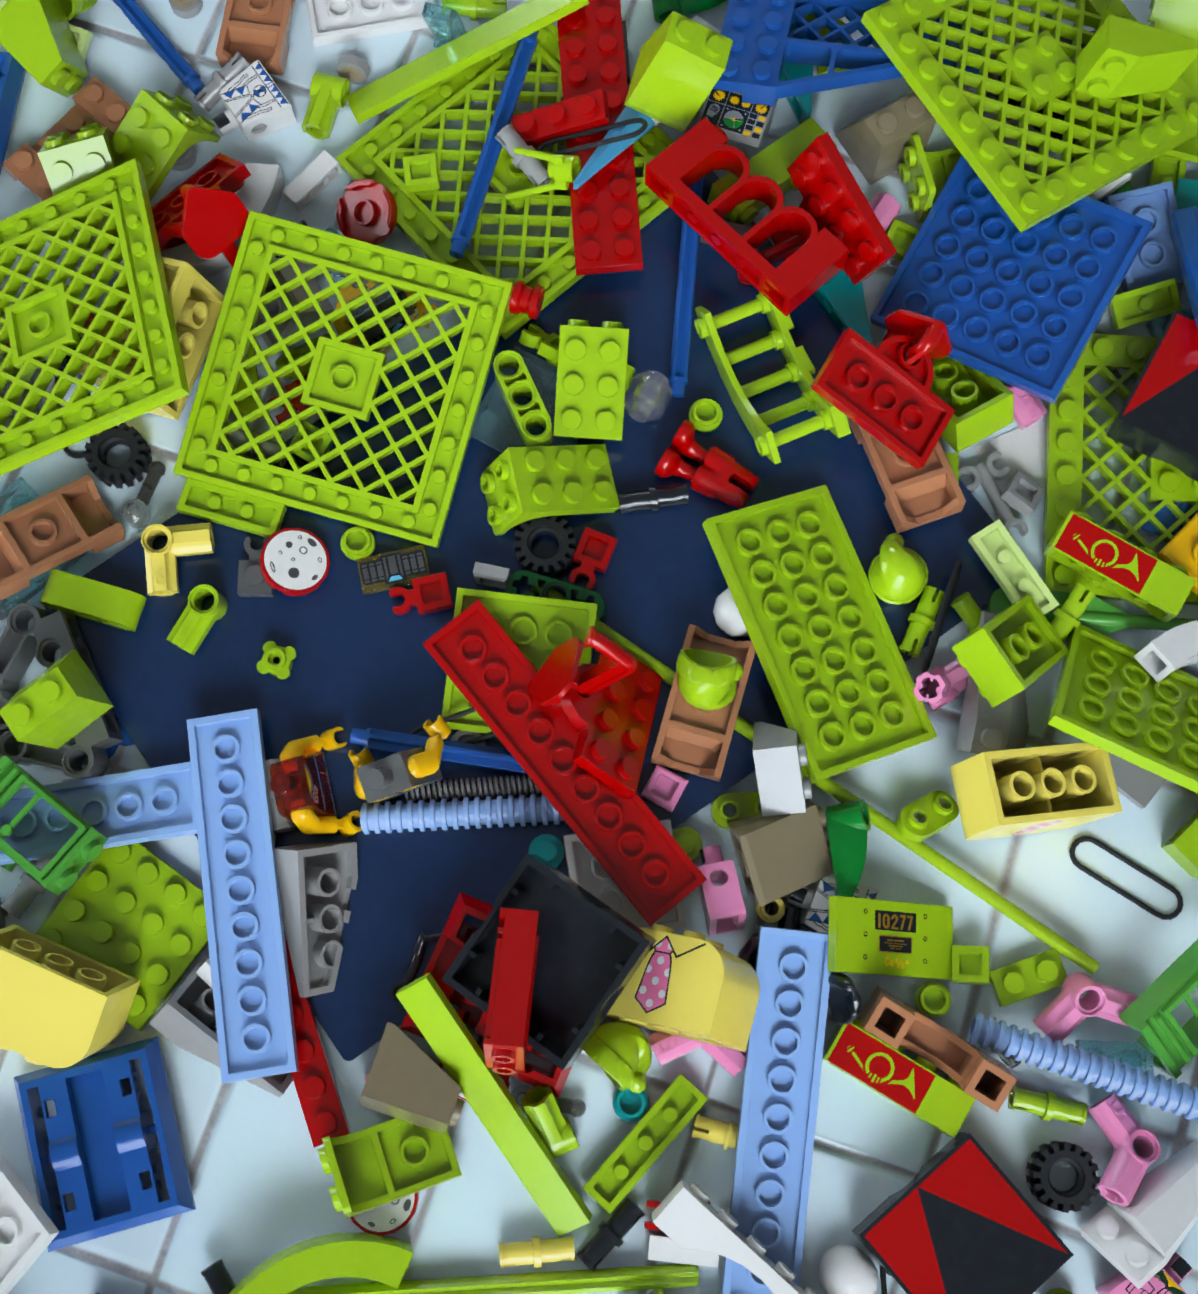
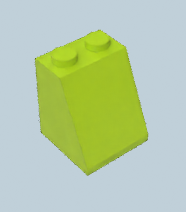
[0,0,88,98]
[624,11,733,132]
[0,649,114,749]

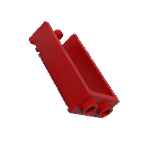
[483,907,539,1075]

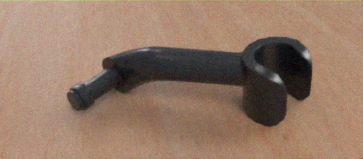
[390,931,442,1002]

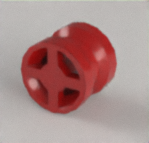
[509,280,545,320]

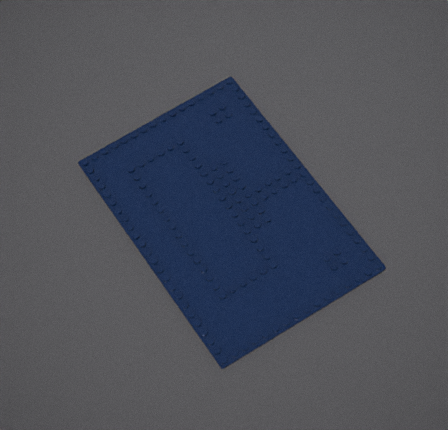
[44,171,1001,1061]

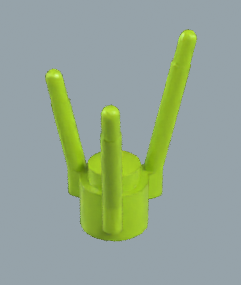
[504,147,581,200]

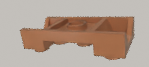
[215,0,295,76]
[3,76,131,201]
[847,416,966,534]
[0,474,125,601]
[651,624,755,782]

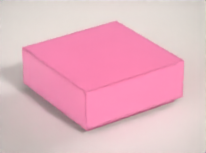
[641,764,689,813]

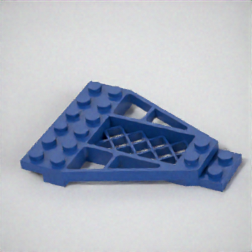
[713,0,983,106]

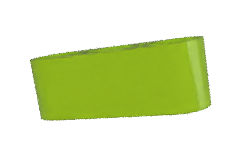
[493,350,553,447]
[39,569,147,632]

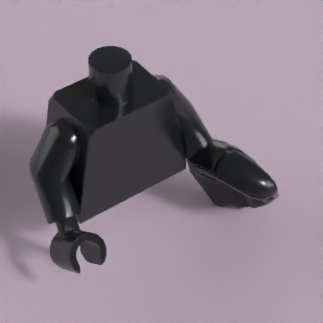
[738,907,861,1025]

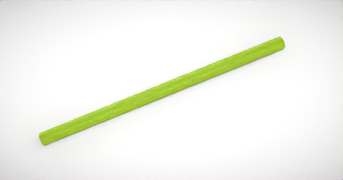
[288,1264,699,1294]

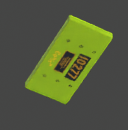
[828,896,953,980]

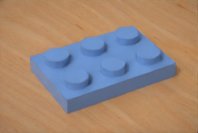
[1103,181,1184,292]

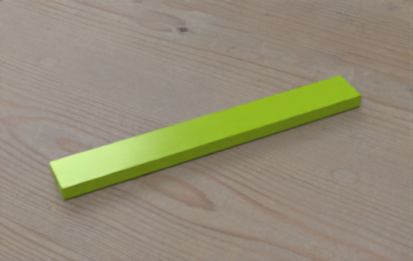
[346,0,589,124]
[396,972,592,1237]

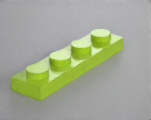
[583,1073,708,1214]

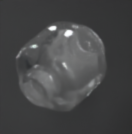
[624,370,673,423]

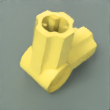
[141,522,215,597]

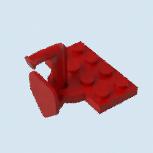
[737,132,897,285]
[151,153,251,268]
[810,309,956,469]
[527,626,663,798]

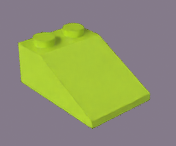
[1075,14,1198,99]
[910,356,1014,453]
[952,594,1068,708]

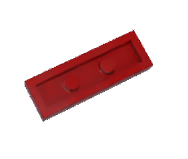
[512,88,610,147]

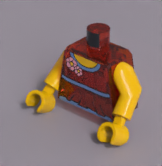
[269,727,362,837]

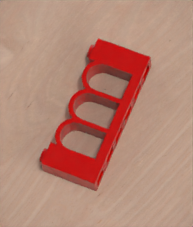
[645,118,849,316]

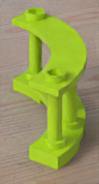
[694,292,851,465]

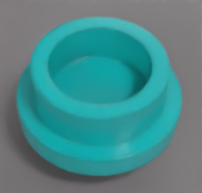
[528,834,564,868]
[612,1089,649,1122]

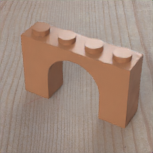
[859,985,1017,1113]

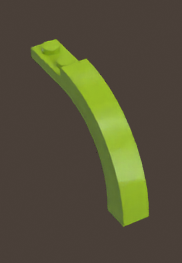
[229,1232,414,1294]

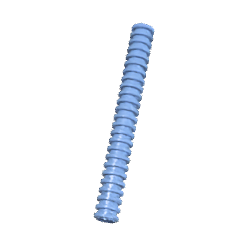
[360,792,638,835]
[968,1013,1198,1123]

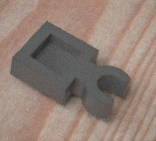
[237,537,275,597]

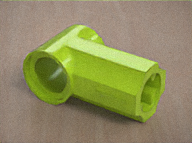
[302,71,350,140]
[166,584,228,655]
[521,1085,580,1159]

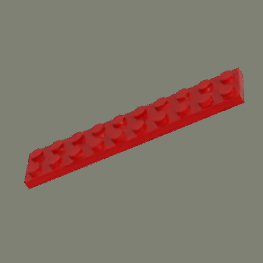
[557,0,643,276]
[422,599,707,926]

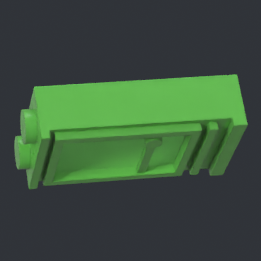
[0,755,108,896]
[1118,939,1198,1079]

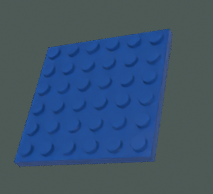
[870,155,1152,404]

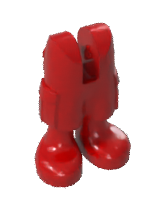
[654,419,760,508]

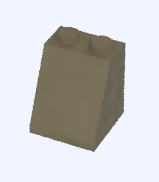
[835,91,936,185]
[727,799,834,906]
[360,1022,465,1134]

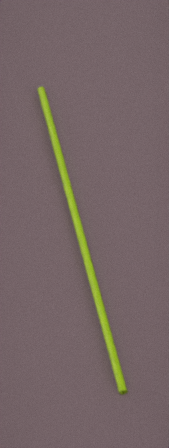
[531,581,1100,975]

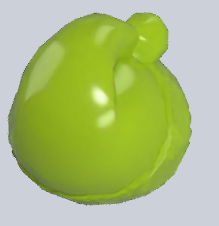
[868,533,929,605]
[676,648,744,711]
[583,1021,652,1093]

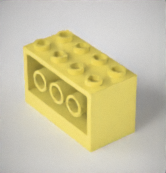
[79,256,225,421]

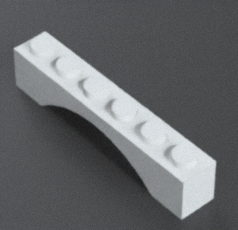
[652,1179,817,1294]

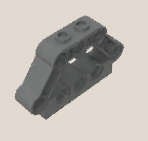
[0,603,124,779]

